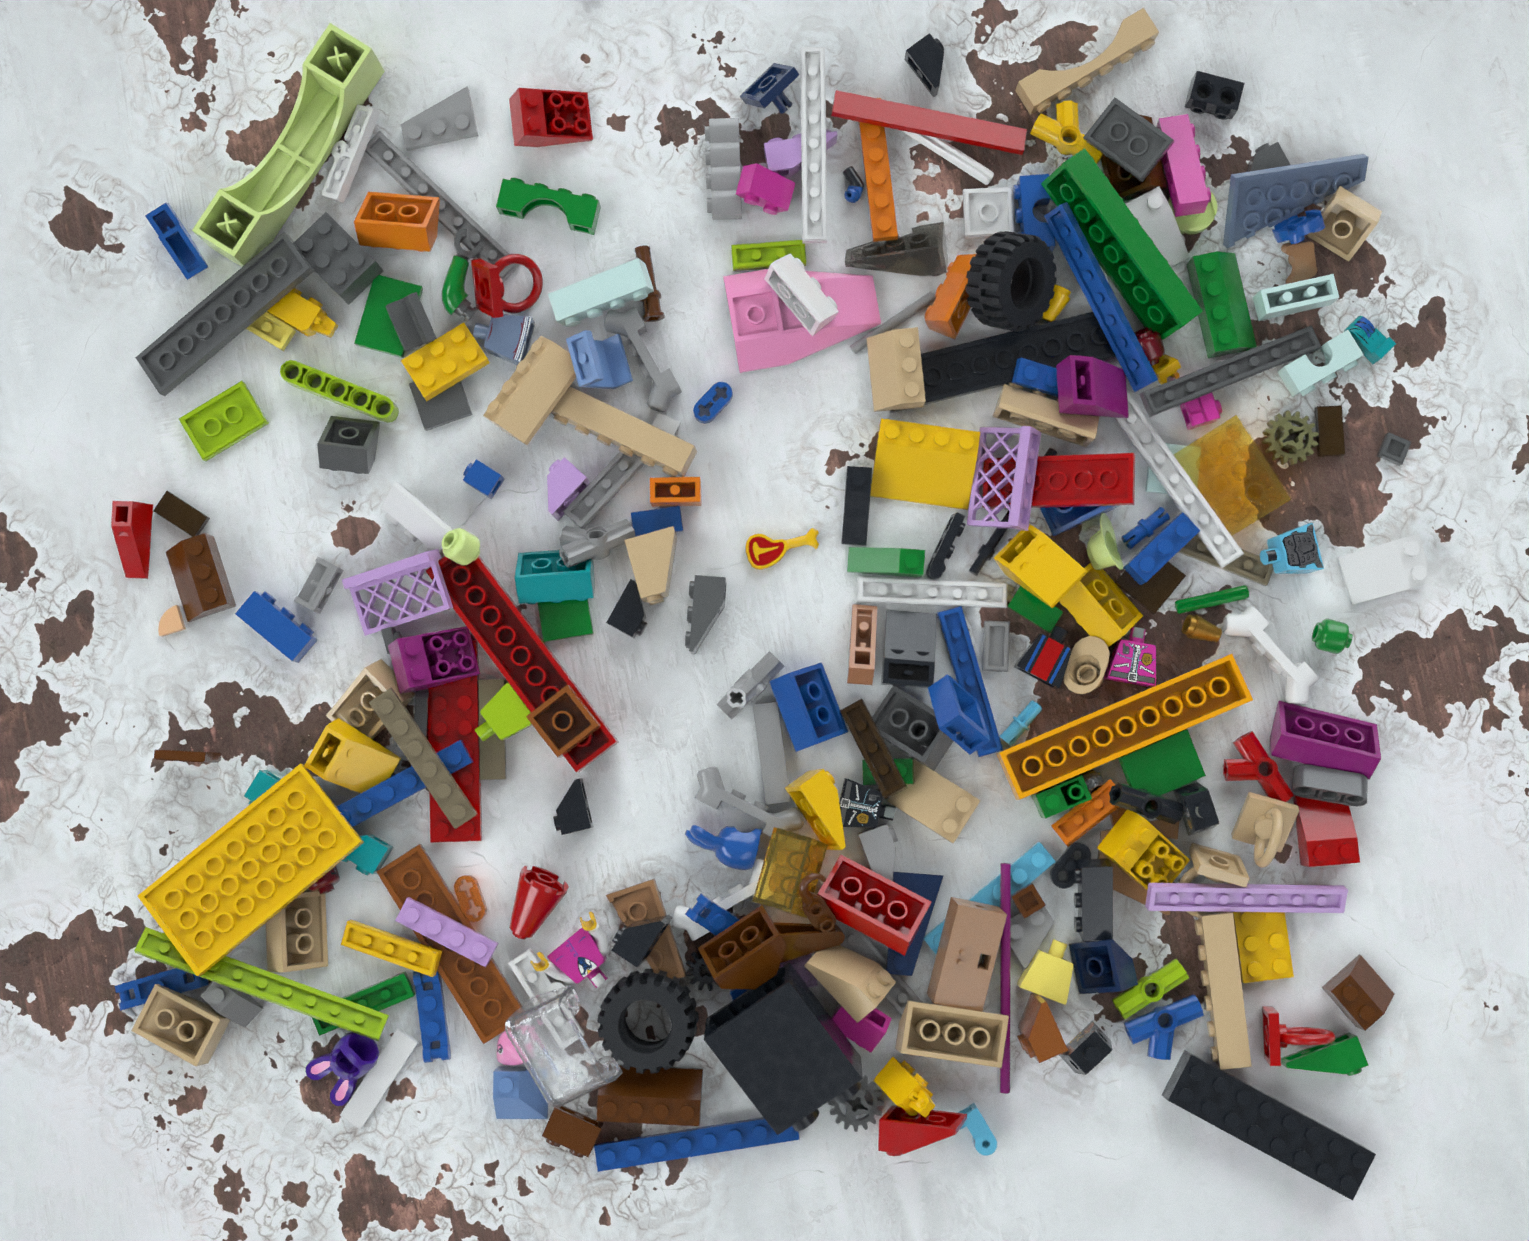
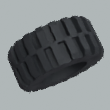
[966,231,1057,332]
[597,969,699,1074]

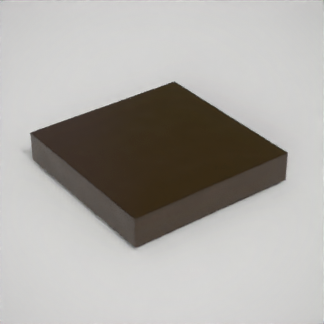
[1115,545,1186,615]

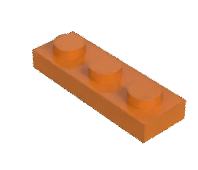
[1051,779,1119,847]

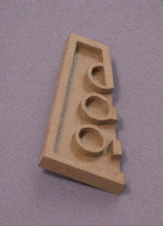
[606,878,686,979]

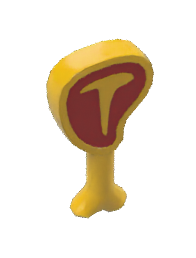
[745,528,819,570]

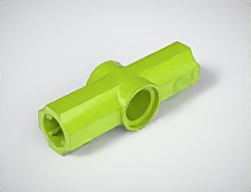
[1112,959,1189,1019]

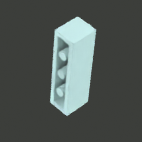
[548,258,654,327]

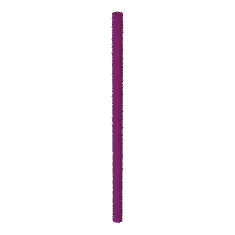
[1000,863,1011,1094]

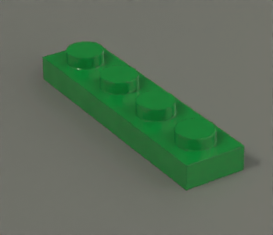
[312,971,415,1036]

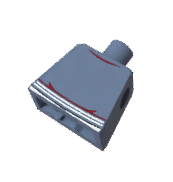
[473,315,535,365]

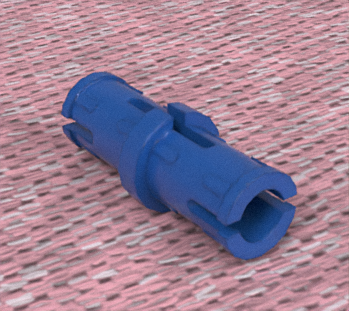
[1121,507,1170,549]

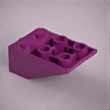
[1056,355,1129,418]
[388,626,480,694]

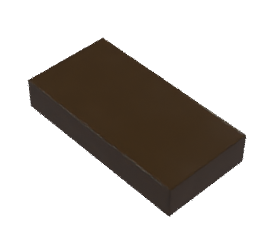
[1314,405,1345,457]
[153,491,210,537]

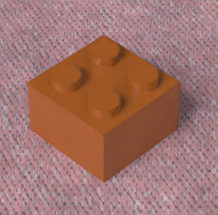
[526,685,601,758]

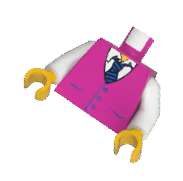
[530,912,608,988]

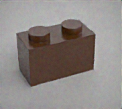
[542,1103,603,1158]

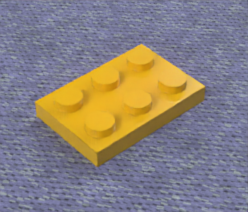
[401,322,490,401]
[1232,912,1294,983]

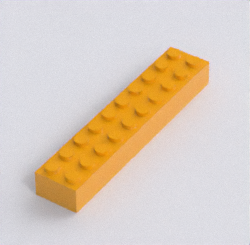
[996,654,1253,800]

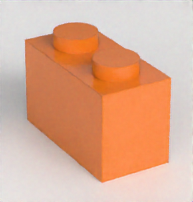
[650,477,702,507]

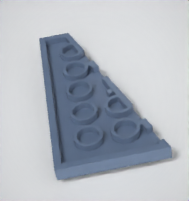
[1223,154,1369,249]

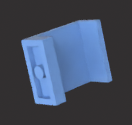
[566,330,633,389]

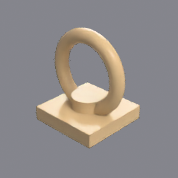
[1231,792,1299,868]
[1179,843,1250,918]

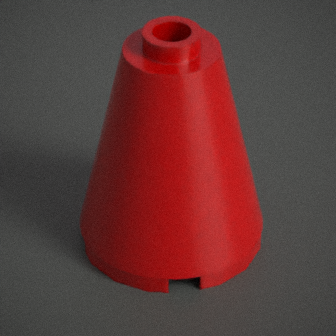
[509,866,569,940]

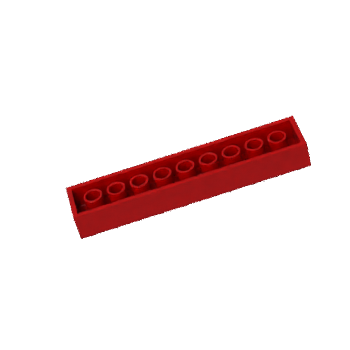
[426,556,619,772]

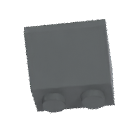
[317,416,380,474]

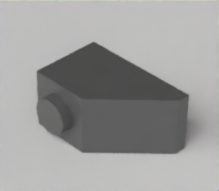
[1247,142,1291,172]

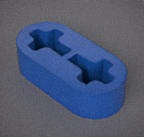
[693,382,733,424]

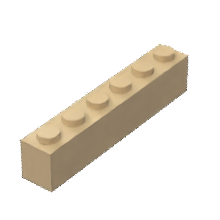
[551,387,697,477]
[1195,911,1252,1070]

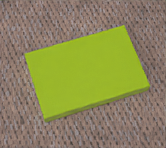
[179,381,269,462]

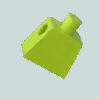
[475,682,532,742]

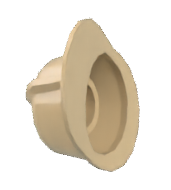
[1063,636,1110,694]

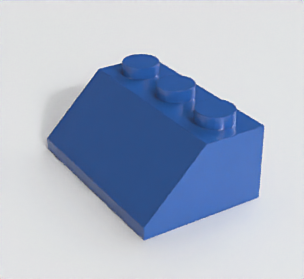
[769,662,848,752]

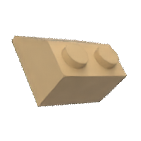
[1307,186,1382,261]

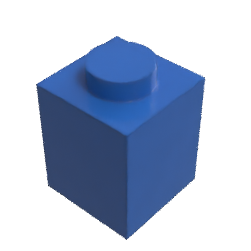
[463,459,505,500]

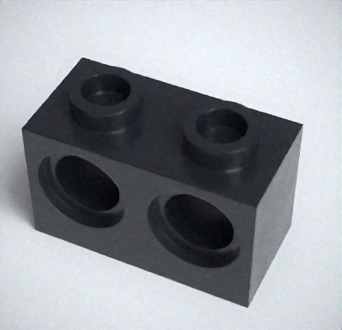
[1184,71,1245,120]

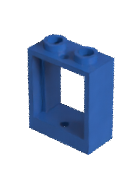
[928,674,990,755]

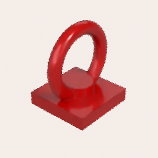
[471,254,543,318]
[1262,1006,1336,1066]

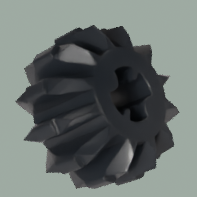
[685,952,719,991]

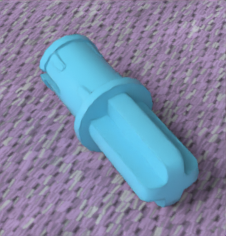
[999,700,1042,747]

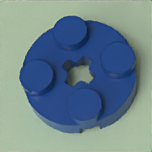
[1272,210,1325,244]

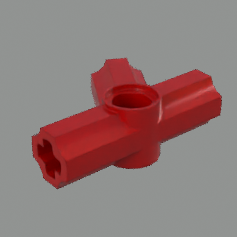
[1223,731,1294,802]

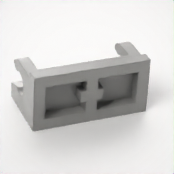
[294,557,344,614]

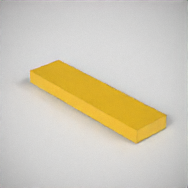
[341,920,442,977]

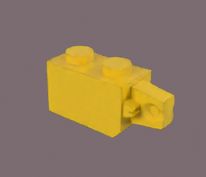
[267,288,338,338]
[873,1057,935,1118]

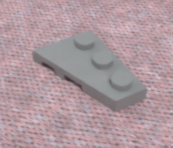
[401,86,478,151]

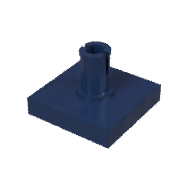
[740,63,800,114]

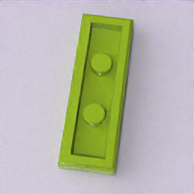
[731,240,806,271]

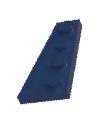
[886,871,944,976]

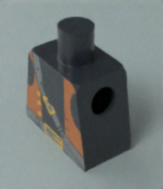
[1059,1021,1113,1075]

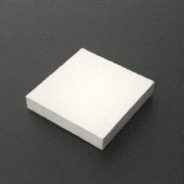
[963,187,1014,239]

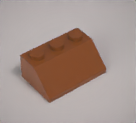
[1017,993,1068,1063]

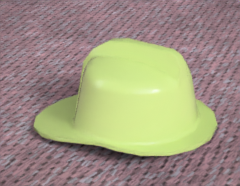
[1087,513,1123,570]

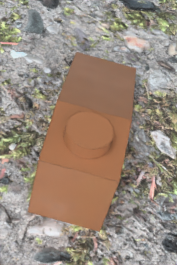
[847,604,877,685]

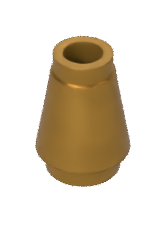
[1182,615,1222,643]

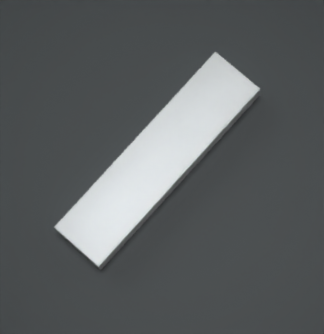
[340,1028,419,1129]

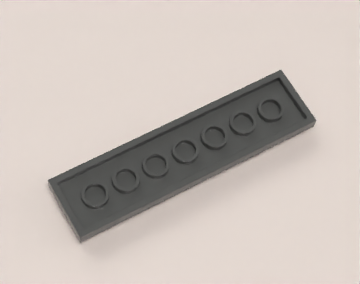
[135,232,314,396]

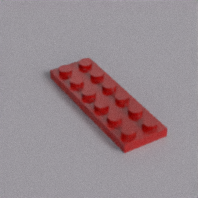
[982,453,1135,509]

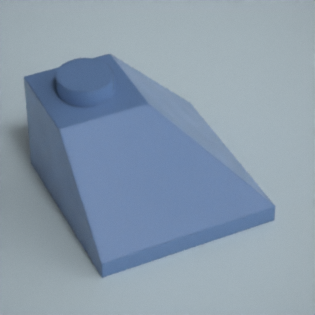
[493,1066,549,1119]

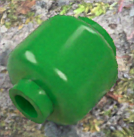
[1312,618,1353,654]

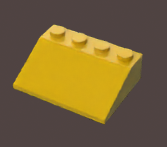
[870,418,980,510]

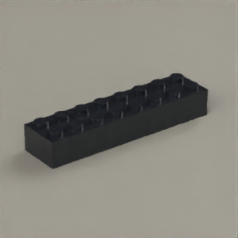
[1162,1050,1376,1201]

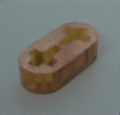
[454,875,487,922]

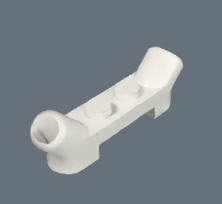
[1223,606,1319,704]
[672,859,780,941]

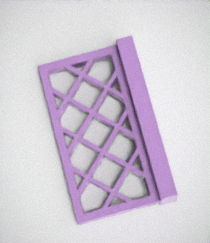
[967,426,1041,531]
[342,549,453,636]

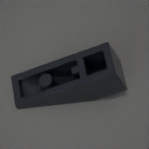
[841,466,872,546]

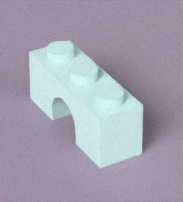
[1278,330,1363,397]

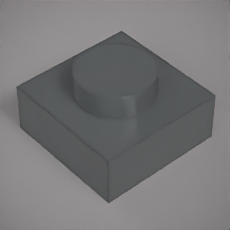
[381,627,402,654]

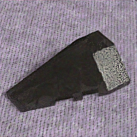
[845,222,948,276]

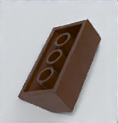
[596,1064,703,1126]

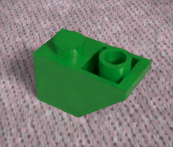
[1032,775,1092,819]

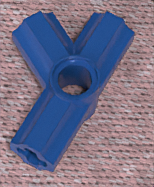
[1123,994,1204,1060]

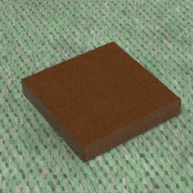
[154,750,221,763]

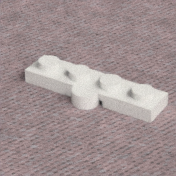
[321,104,380,204]
[508,948,585,1049]

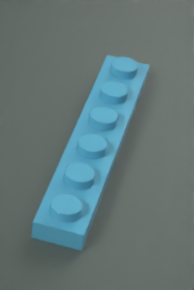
[924,842,1056,954]

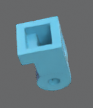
[958,1103,997,1156]

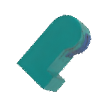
[1344,316,1396,364]

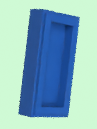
[631,506,683,537]

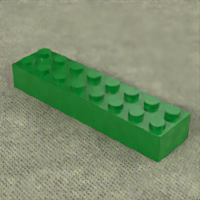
[1041,148,1203,340]

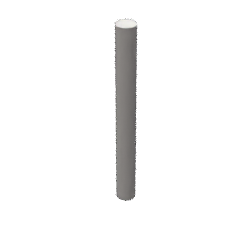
[850,291,936,354]

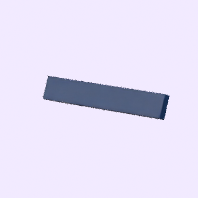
[937,606,1003,757]

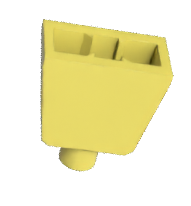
[1017,939,1073,1005]

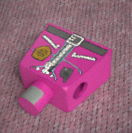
[1104,627,1156,687]

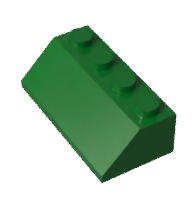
[1186,251,1257,359]

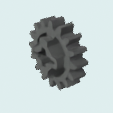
[828,1075,884,1132]

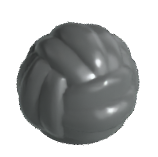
[1079,770,1103,794]

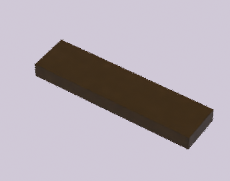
[840,699,908,800]

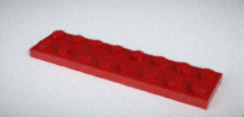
[428,640,482,843]

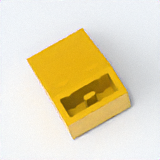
[994,524,1087,608]
[304,718,401,793]
[1097,810,1190,890]

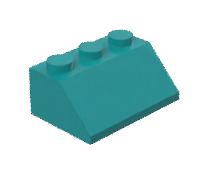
[515,550,595,605]

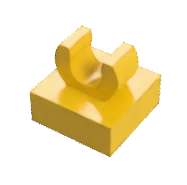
[1152,354,1181,385]

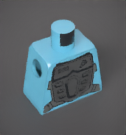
[1260,523,1324,574]

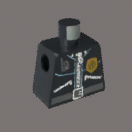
[839,778,896,828]
[1173,783,1219,836]

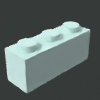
[1253,274,1339,321]

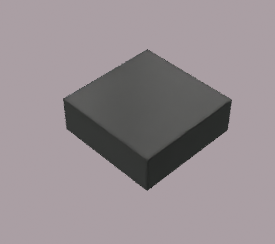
[1377,432,1411,466]

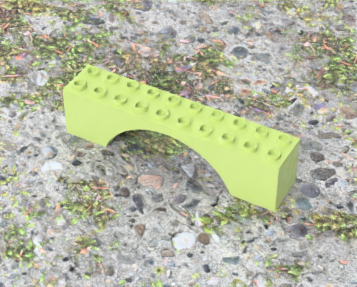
[192,23,385,267]

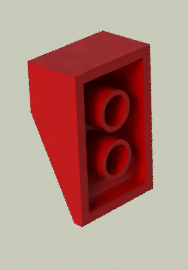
[1293,795,1360,867]
[878,1105,967,1156]

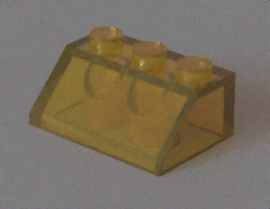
[752,827,828,918]

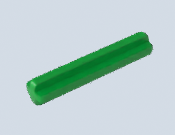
[1175,585,1249,614]

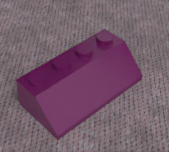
[1270,701,1381,780]

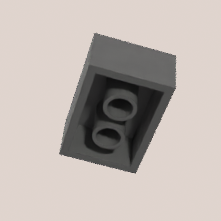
[294,212,383,305]

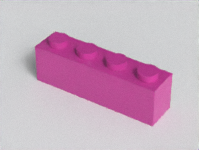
[1156,114,1211,217]

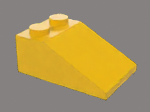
[785,769,846,850]

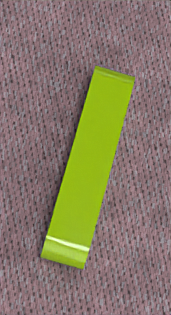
[280,360,399,423]

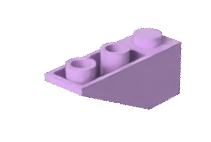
[764,130,837,177]

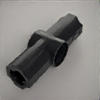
[1109,783,1184,824]

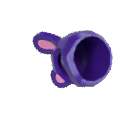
[305,1032,379,1106]

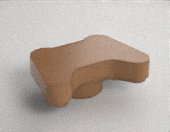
[1281,239,1317,284]

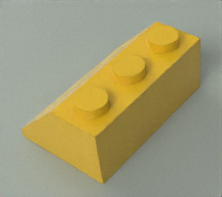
[1059,562,1143,647]

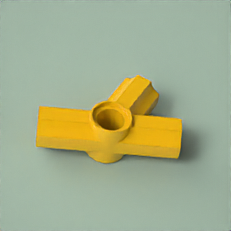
[1030,101,1103,164]

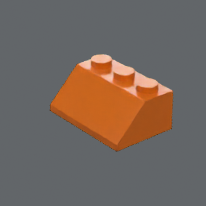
[354,192,440,252]
[924,254,976,339]

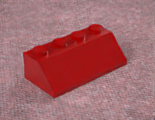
[817,855,931,956]

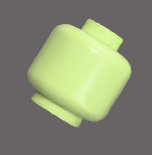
[442,528,480,565]

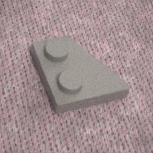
[1011,906,1054,969]

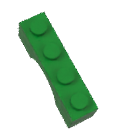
[496,178,601,235]

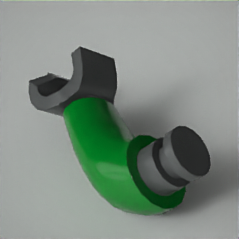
[441,228,483,323]

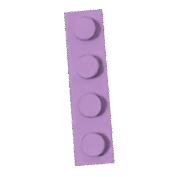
[395,897,499,967]

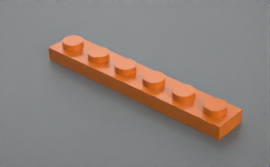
[859,98,898,242]

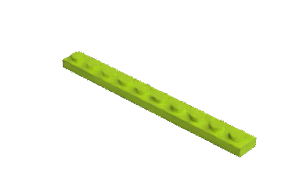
[134,927,389,1041]

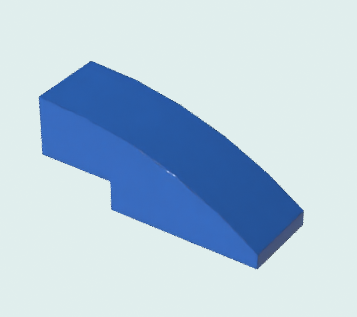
[145,203,208,280]

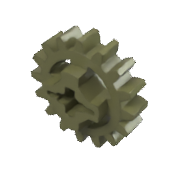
[1262,410,1319,466]

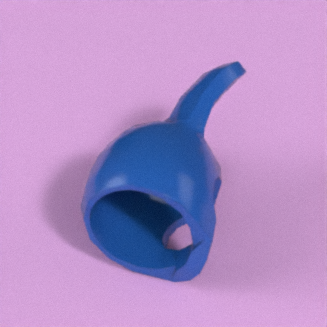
[685,825,763,871]

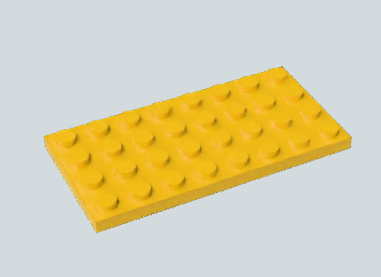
[138,763,364,977]

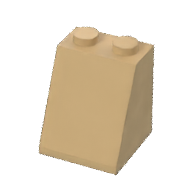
[624,526,677,605]

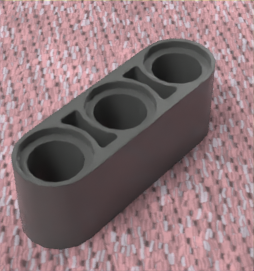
[1292,764,1368,807]

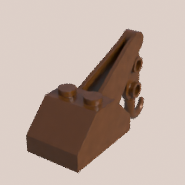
[698,873,845,989]

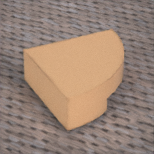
[158,605,186,637]

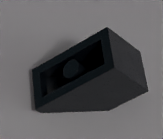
[904,33,944,97]
[606,579,647,639]
[553,778,594,835]

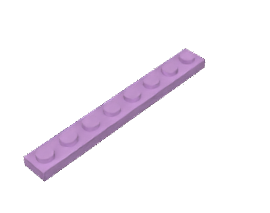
[1145,883,1348,913]

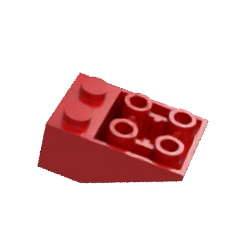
[509,88,593,147]

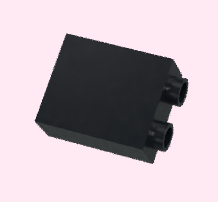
[704,962,863,1135]

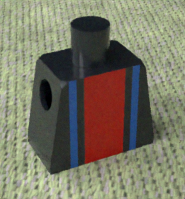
[1014,626,1072,689]

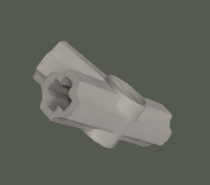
[559,519,635,568]
[716,651,785,720]

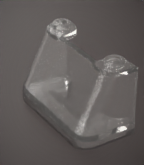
[505,985,623,1107]

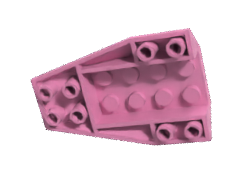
[723,269,881,373]

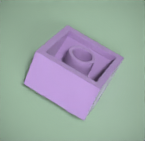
[547,457,590,521]

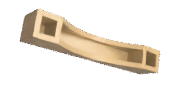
[1015,8,1159,115]

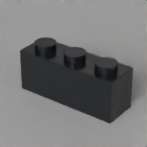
[1073,858,1113,941]

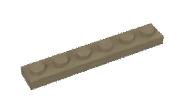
[369,688,477,829]

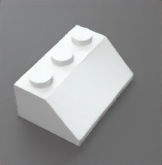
[764,254,839,336]
[382,481,453,558]

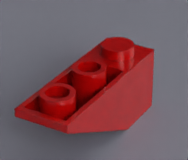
[111,501,153,579]

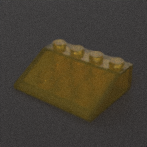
[1174,415,1292,536]

